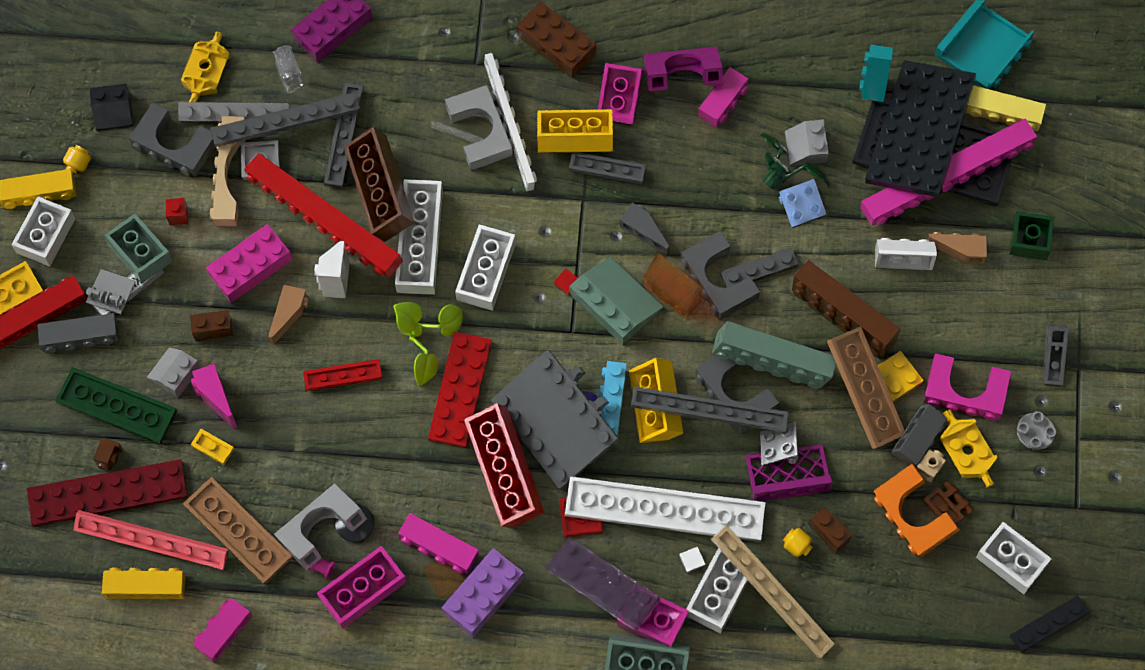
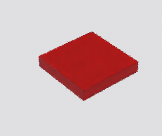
[559,498,603,538]

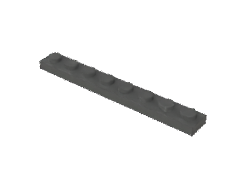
[210,92,360,147]
[631,386,788,433]

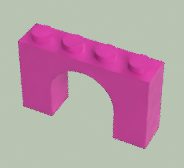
[923,354,1011,421]

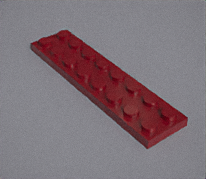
[27,459,188,527]

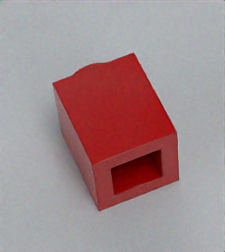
[165,198,188,225]

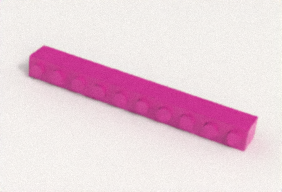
[860,118,1037,226]

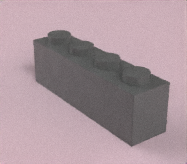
[38,313,119,353]

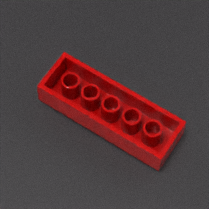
[464,403,545,529]

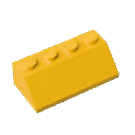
[629,358,684,443]

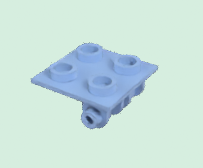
[779,179,826,227]

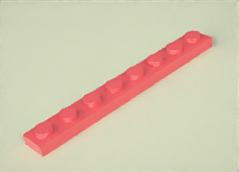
[74,510,228,570]

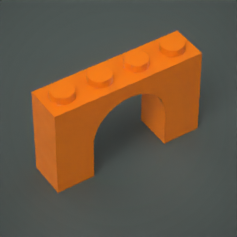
[873,464,960,557]

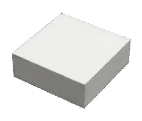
[679,547,705,573]

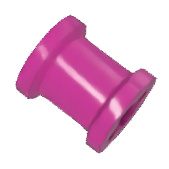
[309,555,336,578]

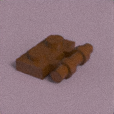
[923,481,974,525]

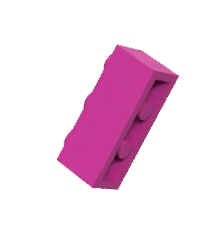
[698,67,749,128]
[193,598,252,663]

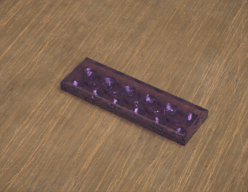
[545,537,661,631]

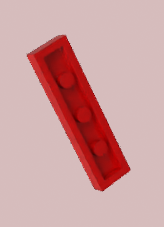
[303,359,382,392]

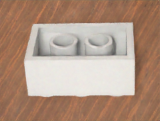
[875,238,937,270]
[314,241,350,298]

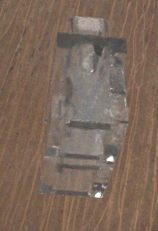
[273,45,304,94]

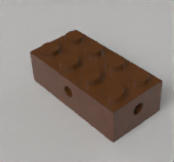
[516,1,596,78]

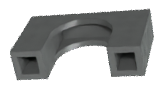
[129,103,215,177]
[680,231,760,320]
[695,355,779,434]

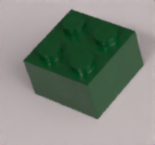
[1009,211,1054,260]

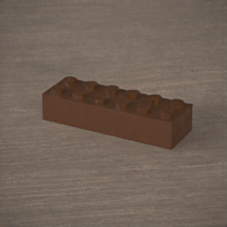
[344,127,415,242]
[792,260,900,359]

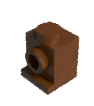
[93,438,123,471]

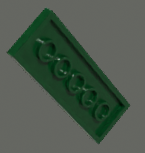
[55,367,177,445]

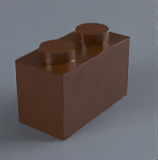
[190,310,233,341]
[809,507,852,554]

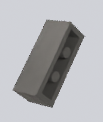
[891,404,947,466]

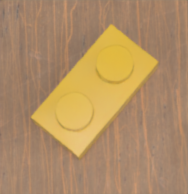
[190,429,235,465]

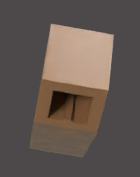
[927,232,987,264]

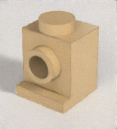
[916,450,946,483]

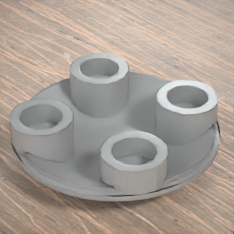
[1017,411,1056,450]

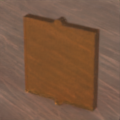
[423,562,465,599]

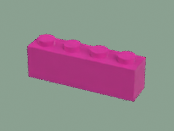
[398,513,479,575]

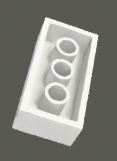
[455,225,516,311]
[686,548,748,634]

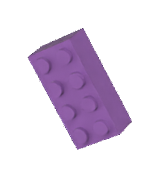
[442,548,524,638]

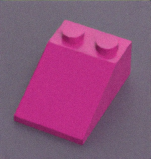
[598,63,645,124]
[191,364,237,429]
[617,586,689,647]

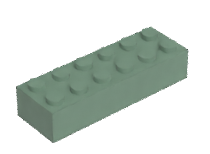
[712,321,836,389]

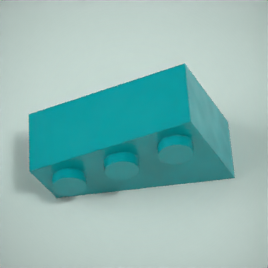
[859,45,893,102]

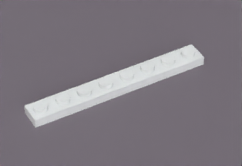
[484,53,537,191]

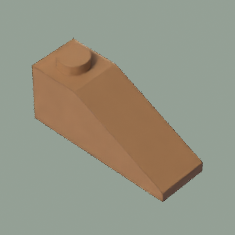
[268,285,310,344]

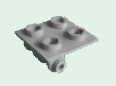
[86,269,136,315]
[760,422,798,466]

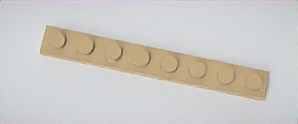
[711,525,834,658]

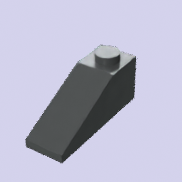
[620,202,669,256]
[1043,323,1069,385]

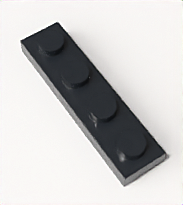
[1010,595,1089,653]

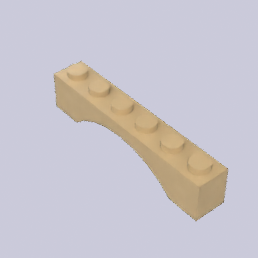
[210,116,245,227]

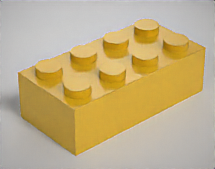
[537,109,613,152]

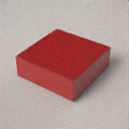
[554,269,578,295]

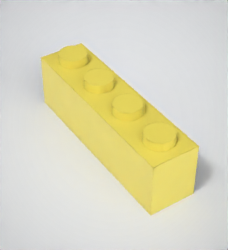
[966,86,1046,131]

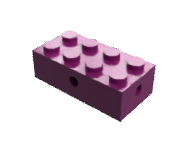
[291,0,372,63]

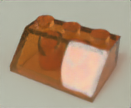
[643,253,703,318]

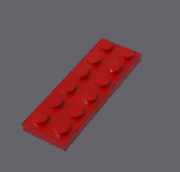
[428,332,492,448]

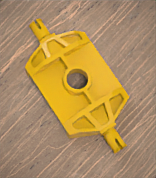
[181,32,230,102]
[940,409,998,487]

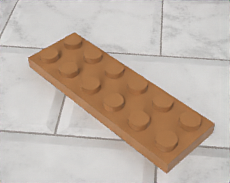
[827,326,905,449]
[183,477,293,585]

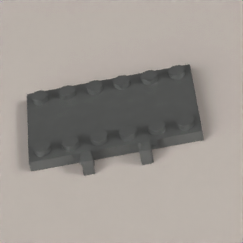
[491,350,619,489]

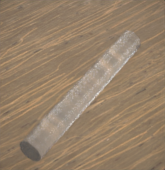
[430,120,484,143]

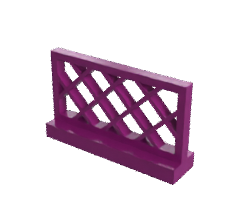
[745,444,832,502]

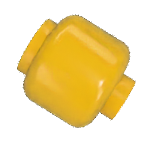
[63,145,91,174]
[783,528,813,557]

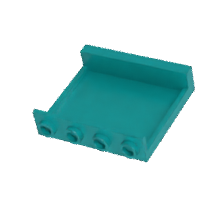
[935,0,1034,90]

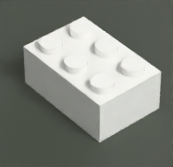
[12,197,76,267]
[976,522,1051,594]

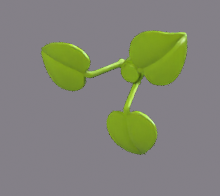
[393,302,463,386]

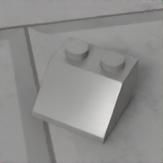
[785,119,828,166]
[147,347,200,398]

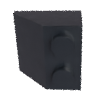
[89,83,133,131]

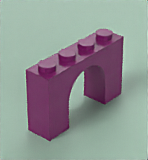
[644,47,723,92]

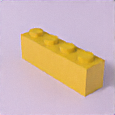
[0,169,77,209]
[102,568,186,599]

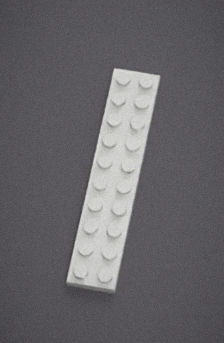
[565,477,765,542]

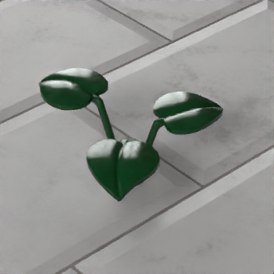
[760,132,830,190]

